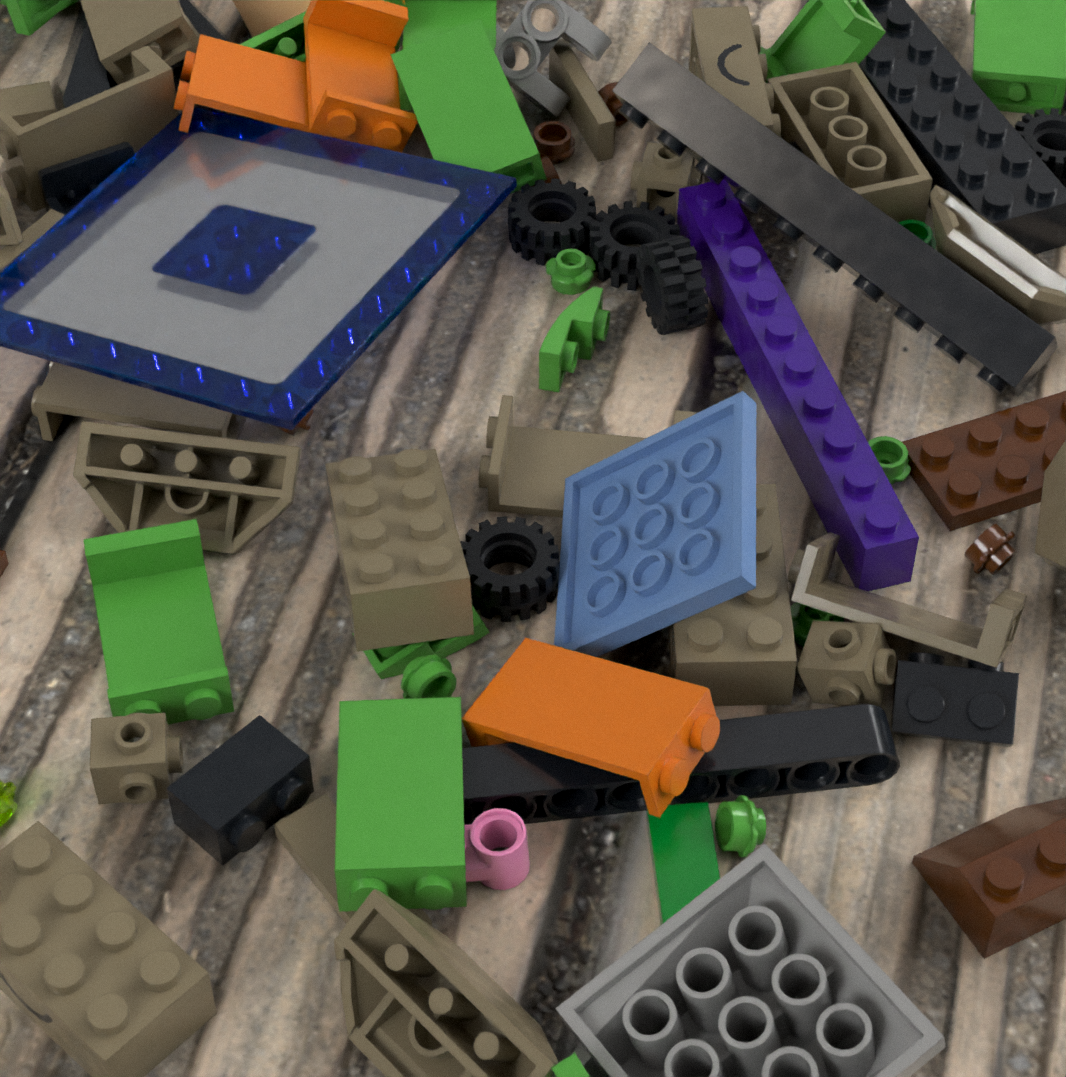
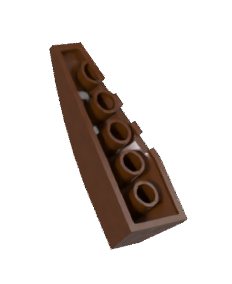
[912,798,1066,959]

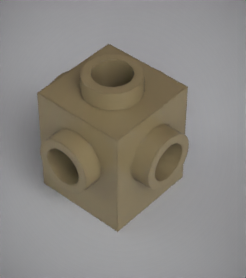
[630,142,703,222]
[797,620,897,707]
[90,713,183,804]

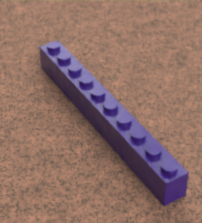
[677,180,919,592]

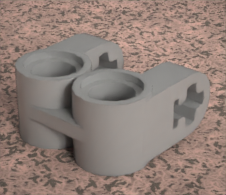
[494,0,612,118]

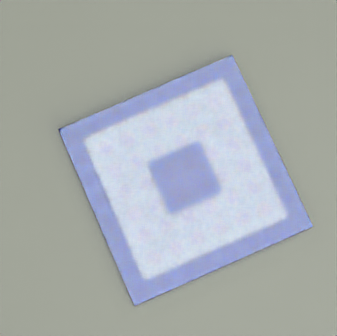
[0,107,517,430]

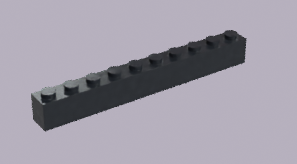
[612,42,1058,397]

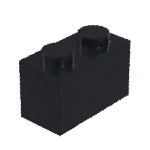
[167,715,314,866]

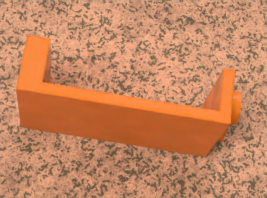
[303,0,418,155]
[173,34,357,174]
[462,638,720,818]

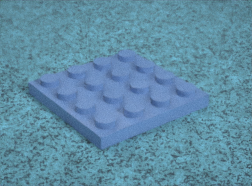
[554,391,757,657]

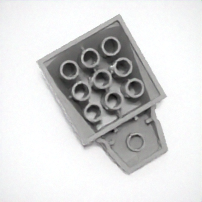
[555,844,946,1077]

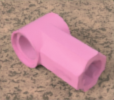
[464,808,530,890]

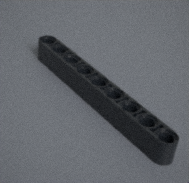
[462,704,900,825]

